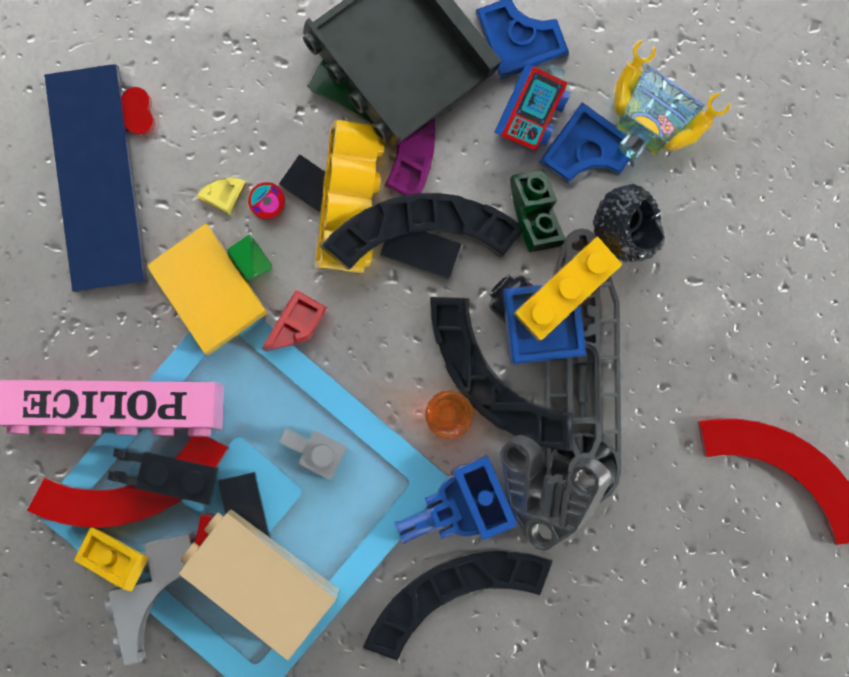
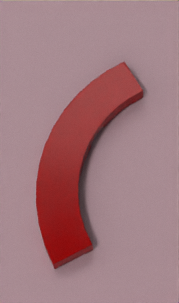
[697,418,849,545]
[27,436,230,528]

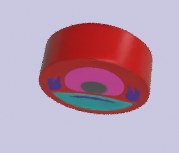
[248,182,286,220]

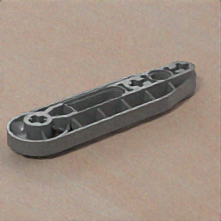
[545,229,621,503]

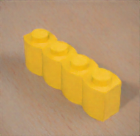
[315,120,385,274]

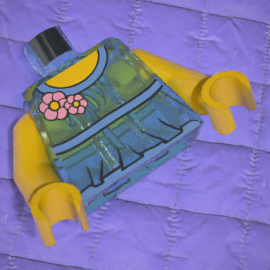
[614,40,731,159]

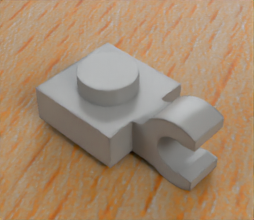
[279,428,348,480]

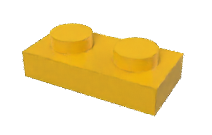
[74,527,149,592]

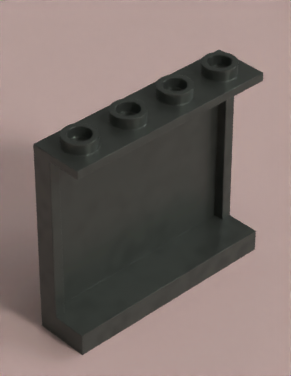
[303,0,502,148]

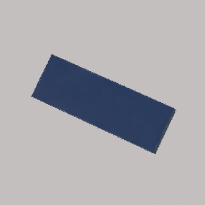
[44,64,147,292]

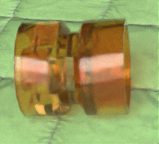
[425,390,474,439]

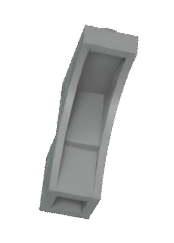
[105,531,195,666]

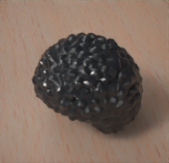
[592,183,665,262]

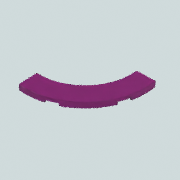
[384,118,436,196]

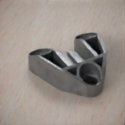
[500,435,611,551]

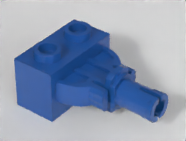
[394,455,518,544]

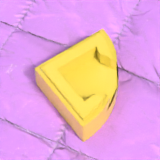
[196,177,247,215]

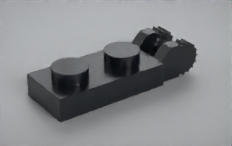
[108,448,219,505]

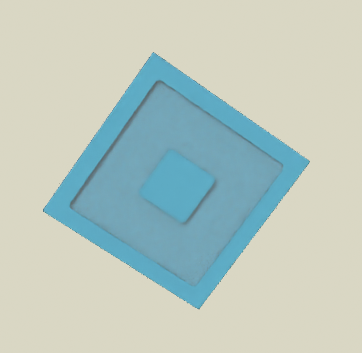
[36,318,448,677]

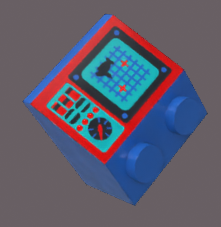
[494,63,571,151]

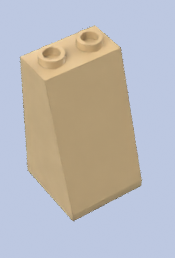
[178,510,339,661]

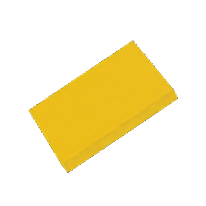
[147,223,268,356]

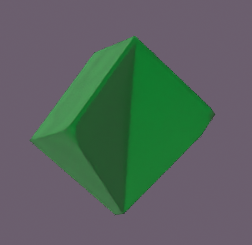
[227,235,272,282]

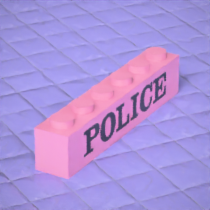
[0,380,224,437]

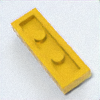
[513,236,623,341]

